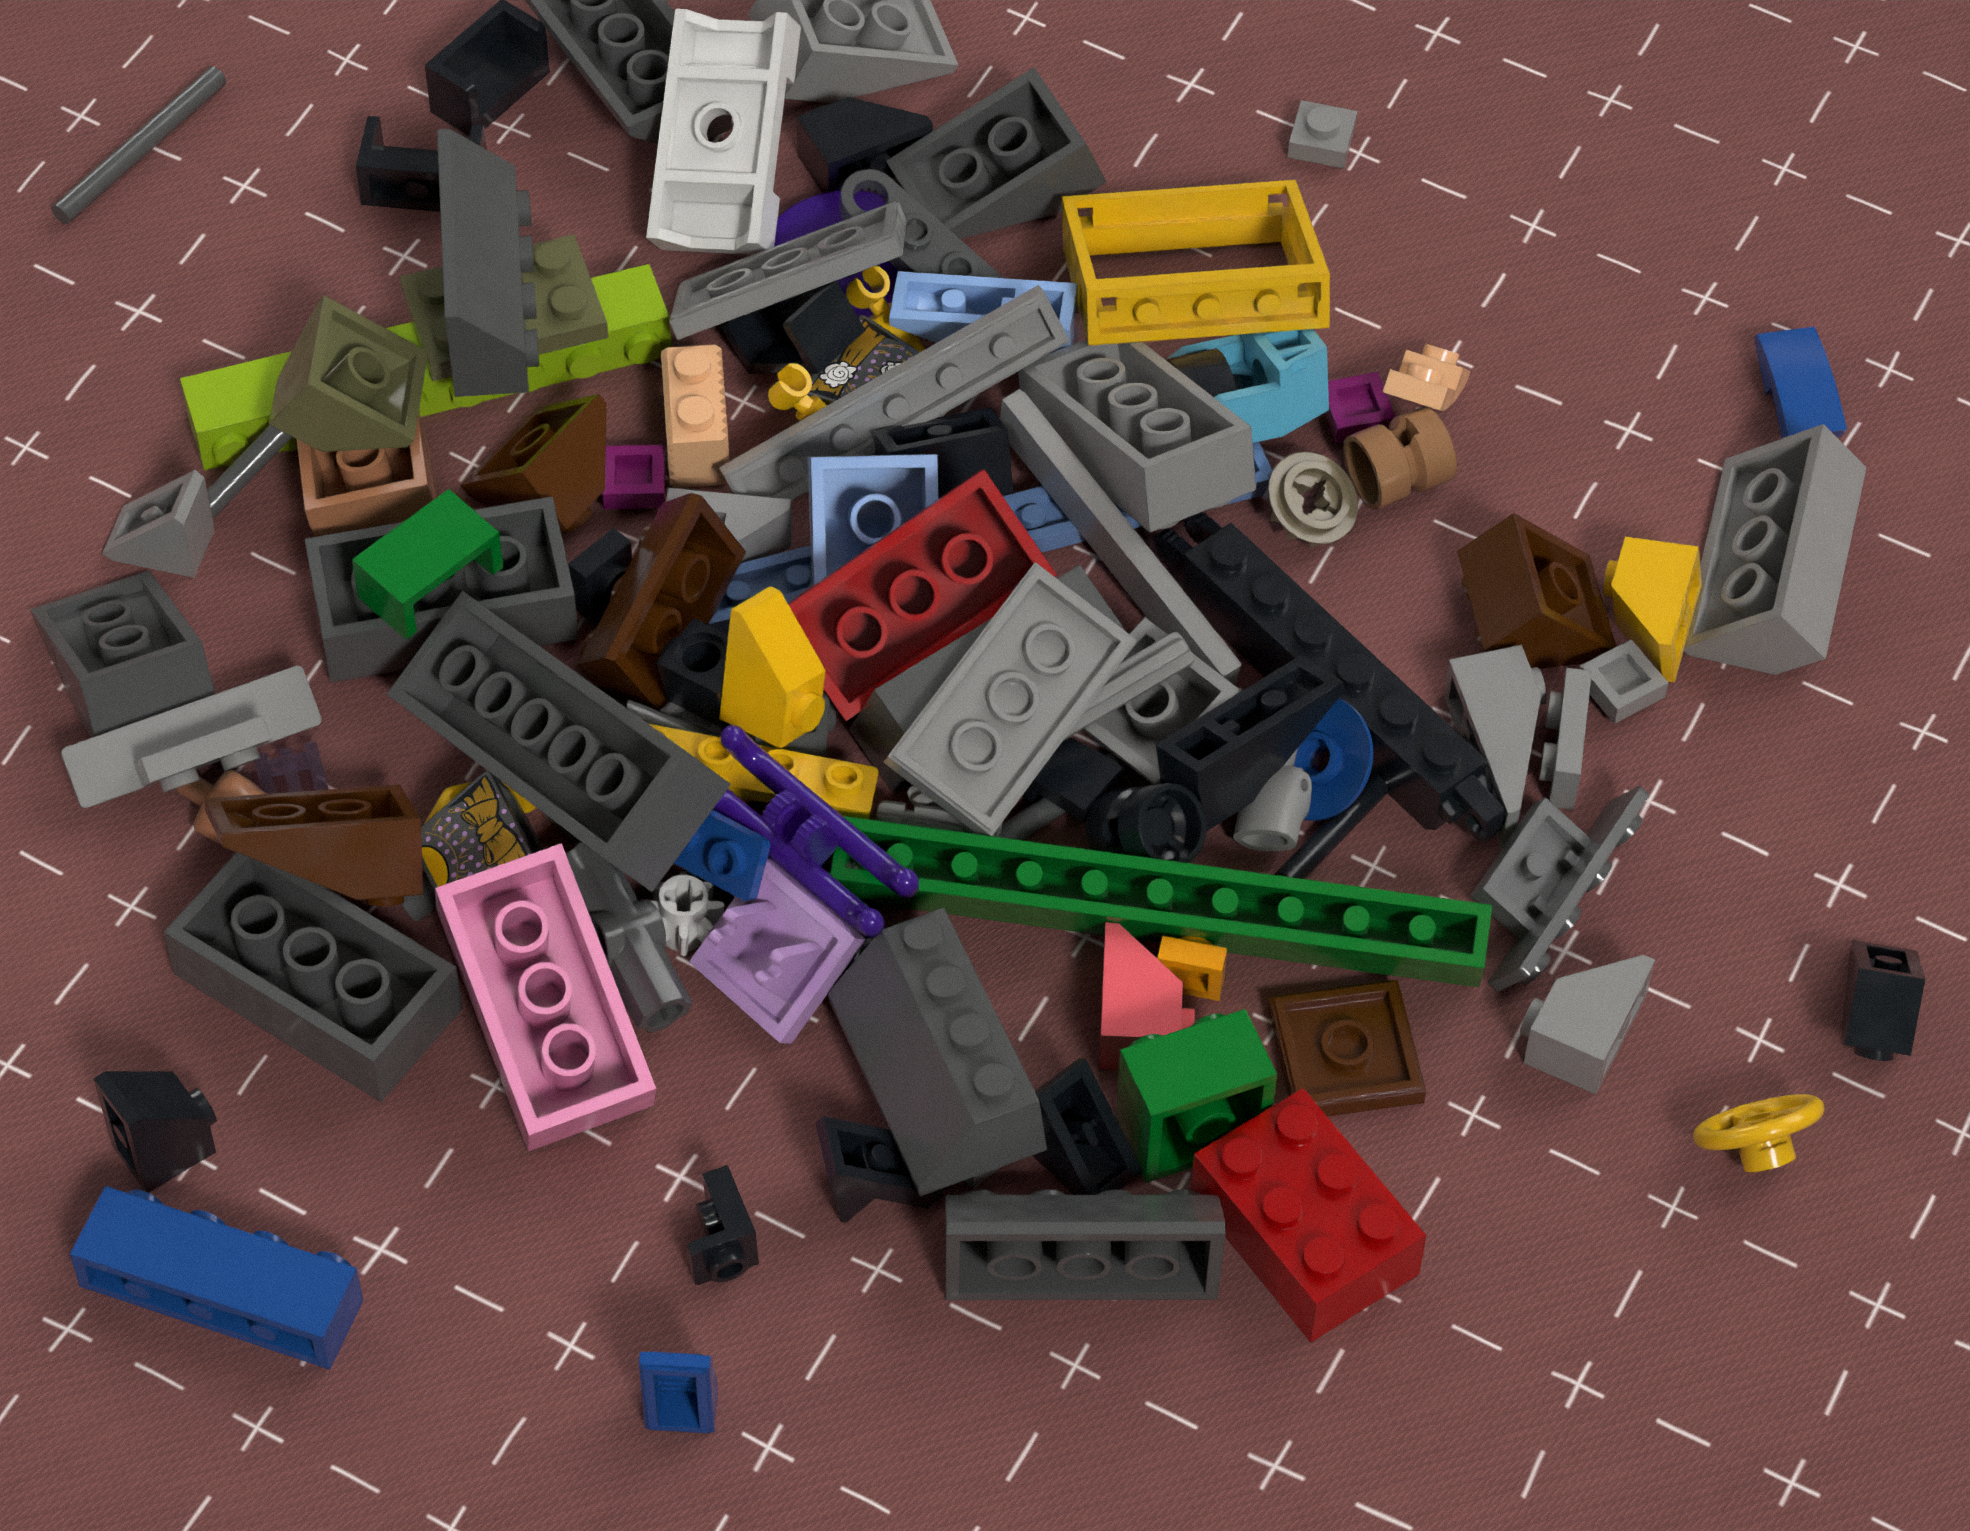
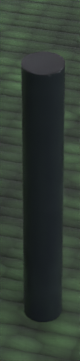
[1274,773,1388,879]

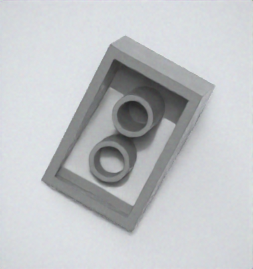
[748,0,959,103]

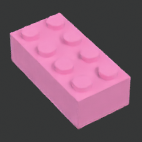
[435,843,656,1152]

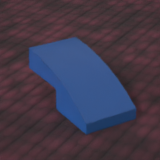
[1754,326,1847,438]

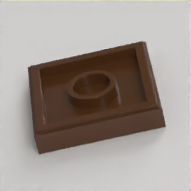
[1268,979,1426,1117]

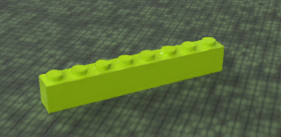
[180,264,671,471]

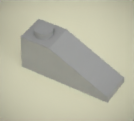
[1444,645,1546,848]

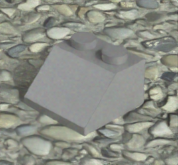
[1083,617,1240,785]

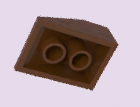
[205,784,423,906]

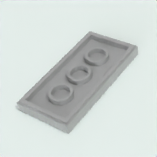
[669,201,907,340]
[883,562,1137,836]

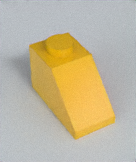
[1604,537,1702,683]
[719,586,826,749]

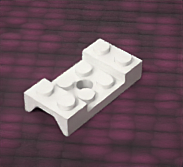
[646,9,801,255]

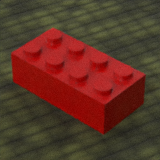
[788,469,1057,721]

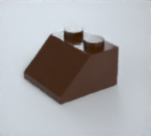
[1457,513,1616,669]

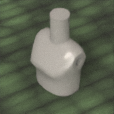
[1233,749,1312,851]

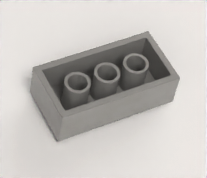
[1018,339,1256,532]

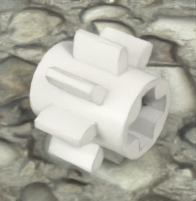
[651,871,724,956]

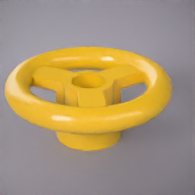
[1693,1094,1825,1172]

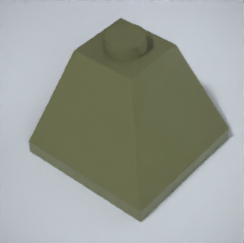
[269,295,428,452]

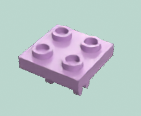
[689,858,866,1044]

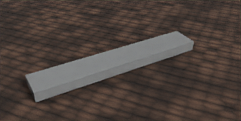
[719,285,1070,501]
[1000,389,1241,686]

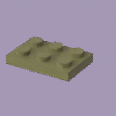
[399,234,608,381]

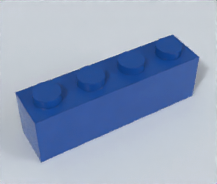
[70,1186,363,1370]

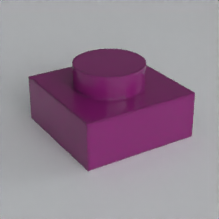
[1324,372,1395,444]
[603,445,665,509]

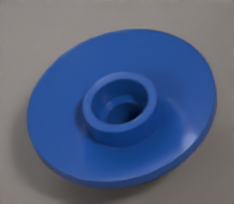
[1294,699,1373,821]

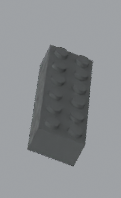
[387,591,731,892]

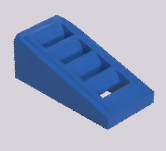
[639,1351,718,1433]

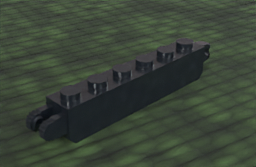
[1153,512,1505,843]

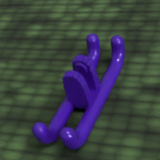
[713,725,920,938]

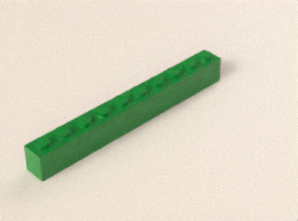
[830,816,1492,988]

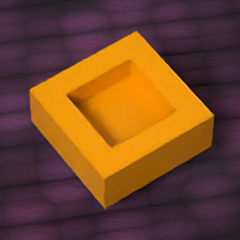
[1157,936,1227,1001]

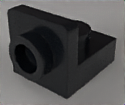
[568,528,632,627]
[687,1165,759,1285]

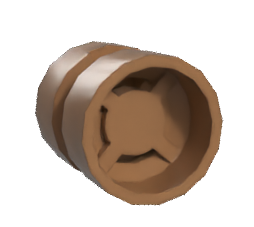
[1343,407,1457,510]

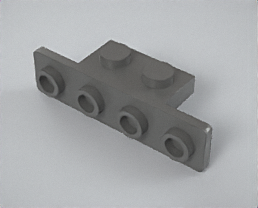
[1470,785,1650,992]

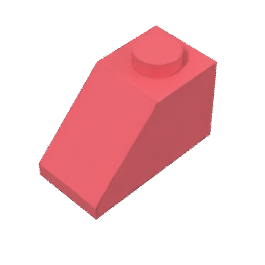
[1099,922,1195,1070]

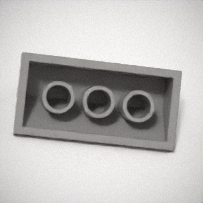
[1684,424,1867,675]

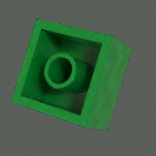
[1115,1009,1277,1183]

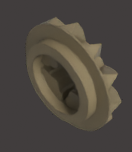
[1263,452,1358,549]

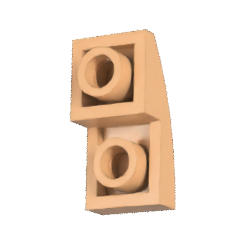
[1383,343,1471,411]

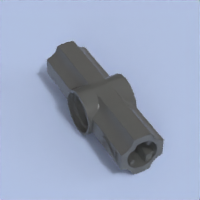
[566,842,693,1033]

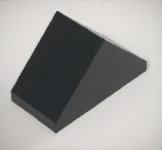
[1032,1058,1143,1195]

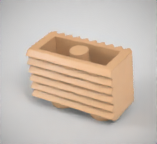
[661,345,729,488]

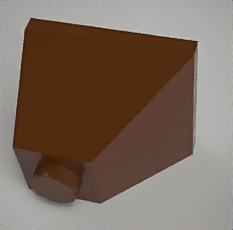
[460,394,607,534]

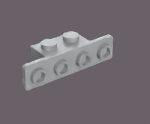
[60,666,322,809]

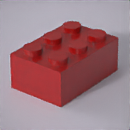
[1190,1088,1427,1343]

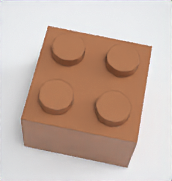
[297,411,438,537]

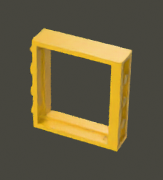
[1062,180,1330,346]

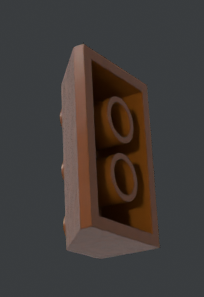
[576,493,746,711]

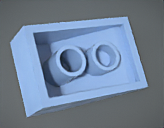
[808,454,938,586]

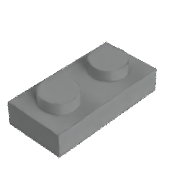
[1539,668,1592,810]

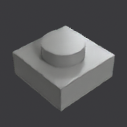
[1288,100,1358,169]
[1580,639,1668,724]

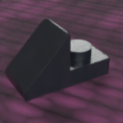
[815,1116,944,1223]

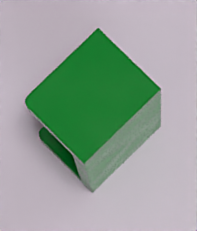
[352,489,503,640]

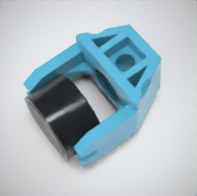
[1166,329,1329,443]

